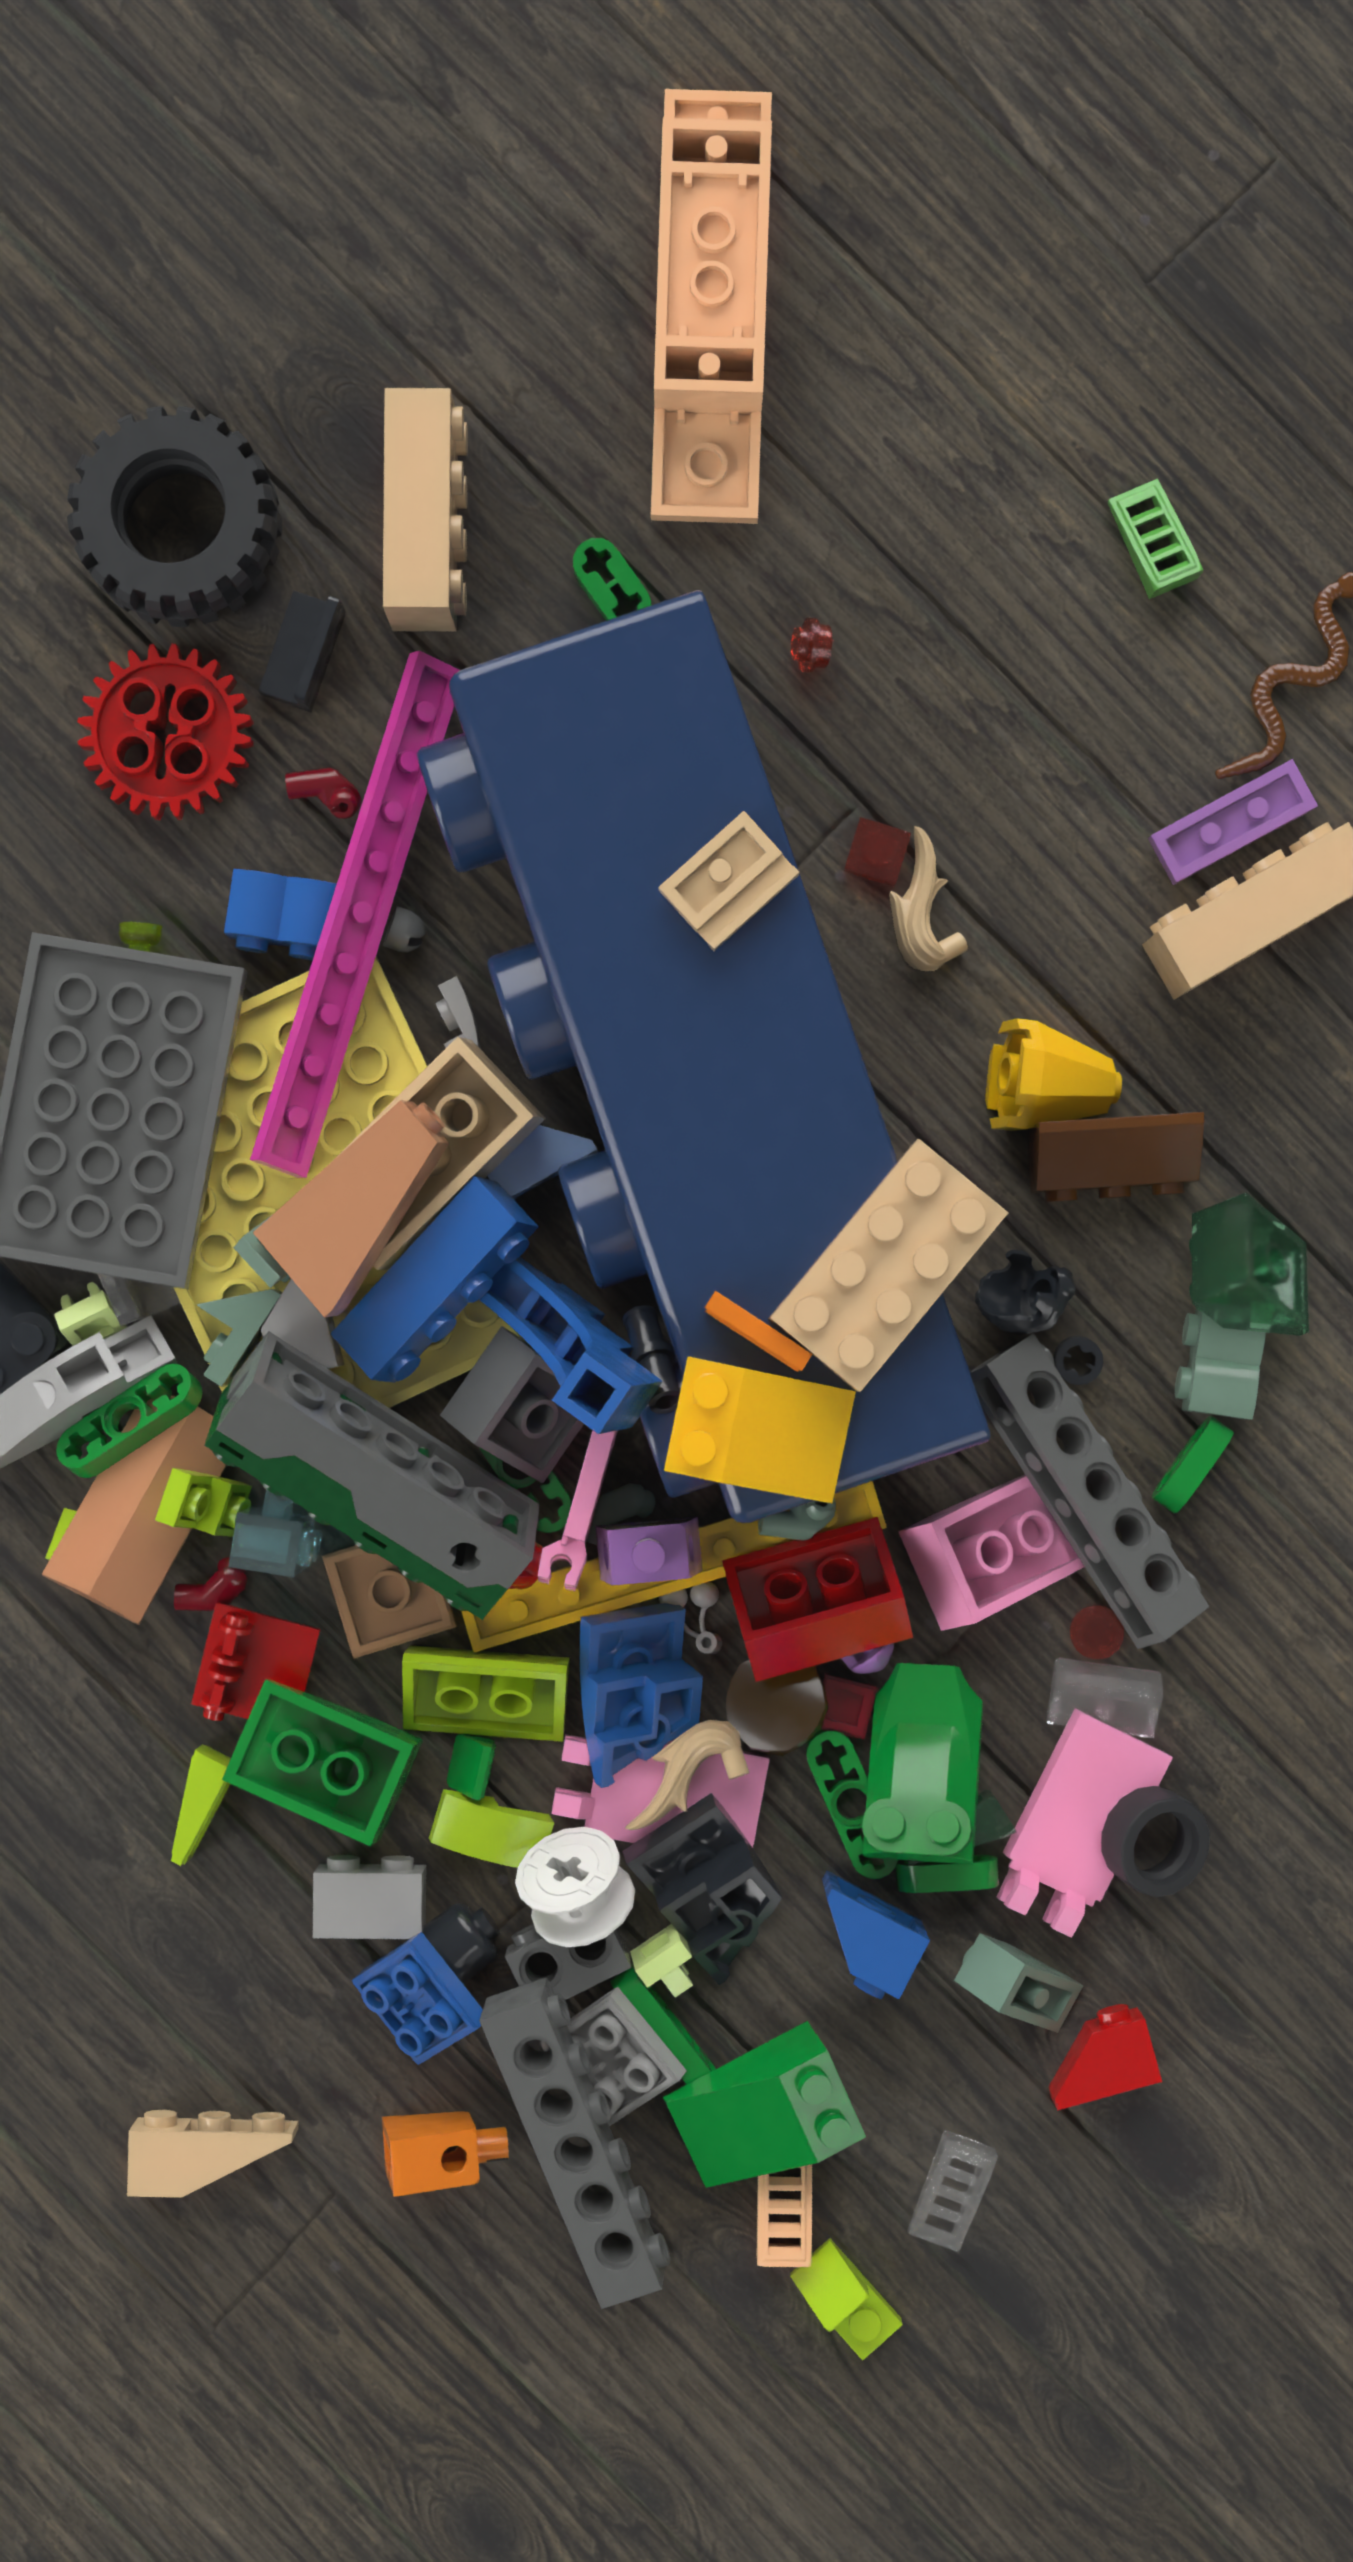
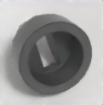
[383,906,426,953]

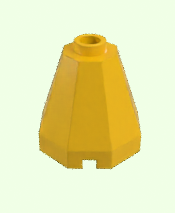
[985,1018,1122,1131]

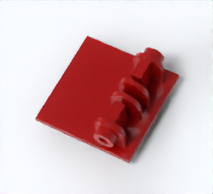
[191,1602,321,1721]

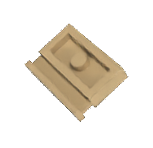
[658,811,800,951]

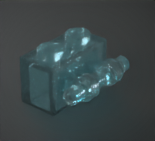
[229,1490,322,1577]

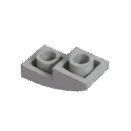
[435,976,481,1049]

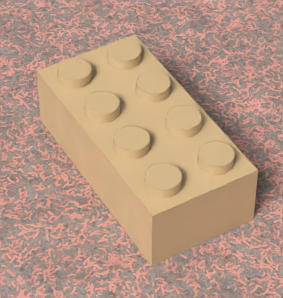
[383,388,468,632]
[1142,822,1353,1000]
[336,1037,546,1270]
[768,1139,1009,1392]

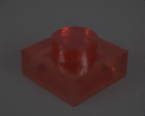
[844,817,911,887]

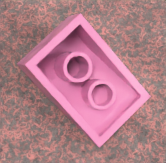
[899,1474,1085,1631]

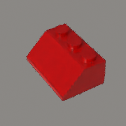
[722,1517,913,1682]

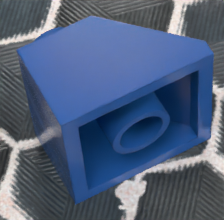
[822,1870,930,1999]

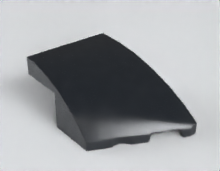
[622,1793,782,1985]

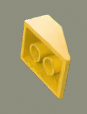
[664,1356,856,1504]

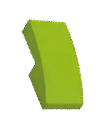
[155,1468,252,1537]
[429,1789,554,1868]

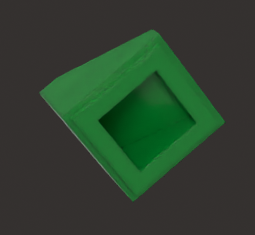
[446,1734,497,1800]

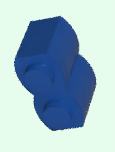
[224,869,337,961]

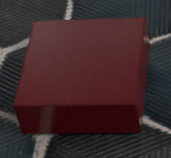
[821,1672,877,1739]

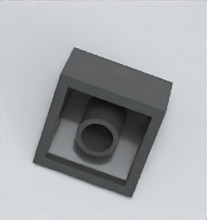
[440,1326,584,1483]

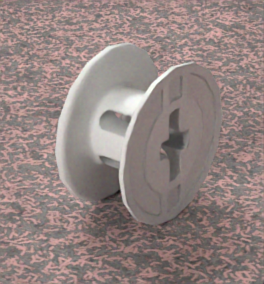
[515,1827,635,1947]

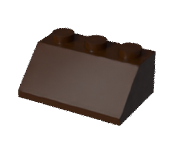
[1027,1112,1205,1202]

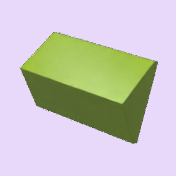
[402,1645,570,1742]

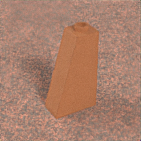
[253,1100,449,1317]

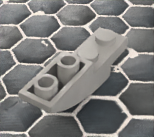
[0,1315,177,1469]

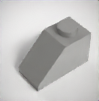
[256,1279,345,1369]

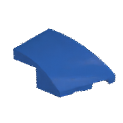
[580,1603,703,1788]

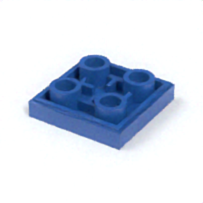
[351,1932,483,2065]

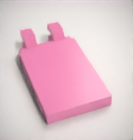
[538,1431,618,1592]
[996,1708,1173,1938]
[552,1734,770,1848]

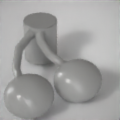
[659,1582,722,1654]

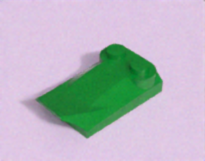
[862,1663,983,1865]

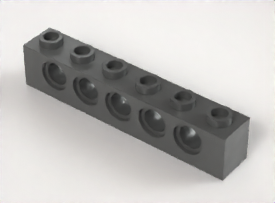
[970,1333,1210,1649]
[479,1977,670,2309]

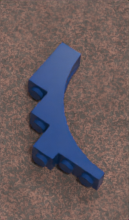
[479,1257,663,1434]

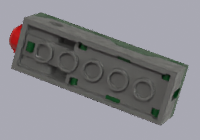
[204,1331,544,1620]

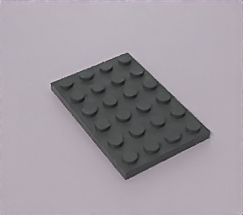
[0,932,248,1290]

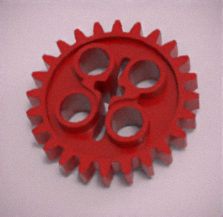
[77,643,254,821]

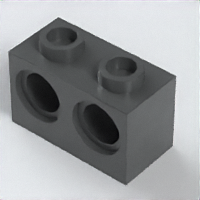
[505,1924,632,2000]

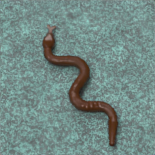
[1215,572,1353,779]

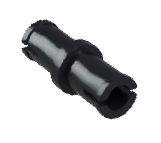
[622,1306,680,1414]

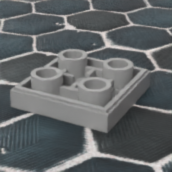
[539,1986,687,2126]

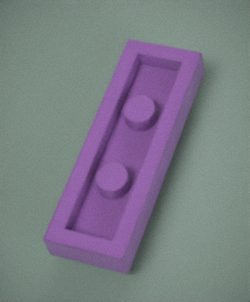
[1148,759,1318,885]

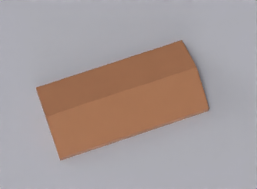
[42,1396,227,1625]

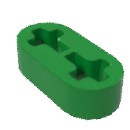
[573,538,651,621]
[1152,1415,1234,1514]
[896,1855,999,1893]

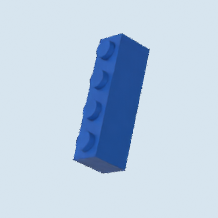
[330,1176,539,1383]

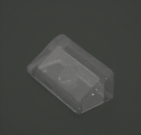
[1047,1658,1163,1738]

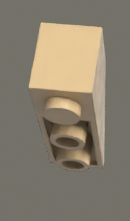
[127,2110,299,2198]

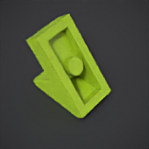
[790,2238,903,2361]

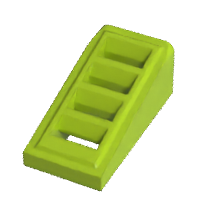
[171,1744,231,1866]

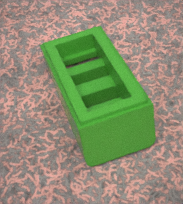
[1107,479,1204,599]

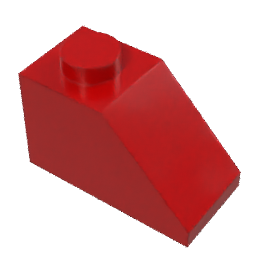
[1048,2004,1162,2111]

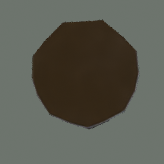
[726,1660,828,1756]

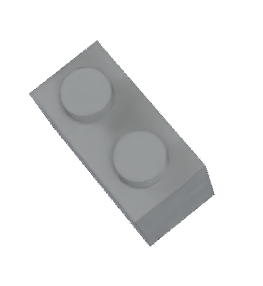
[313,1855,426,1939]

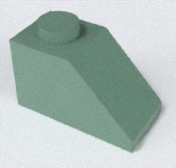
[954,1933,1083,2033]

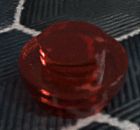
[791,617,832,672]
[1070,1605,1124,1660]

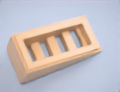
[756,2164,812,2267]

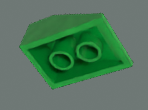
[222,1679,423,1846]
[663,2021,866,2188]

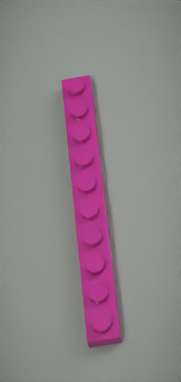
[250,651,460,1178]

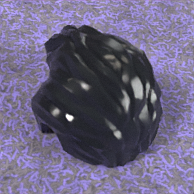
[975,1250,1075,1335]

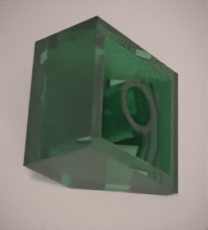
[1189,1192,1309,1336]

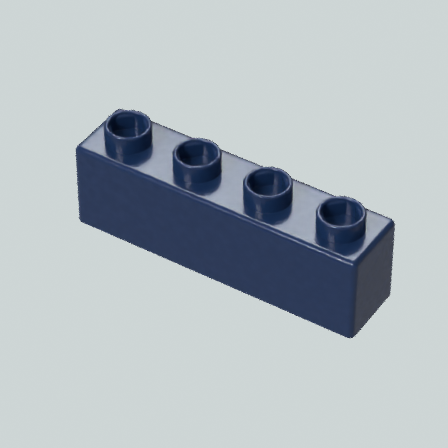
[416,590,991,1523]

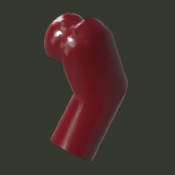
[285,768,361,819]
[174,1556,248,1611]

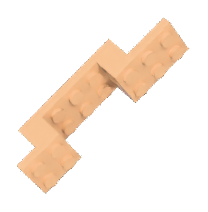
[651,89,772,524]

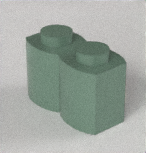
[1175,1303,1266,1420]

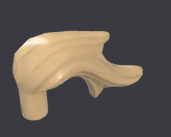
[889,826,968,971]
[625,1720,749,1830]

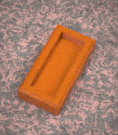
[704,1291,813,1372]

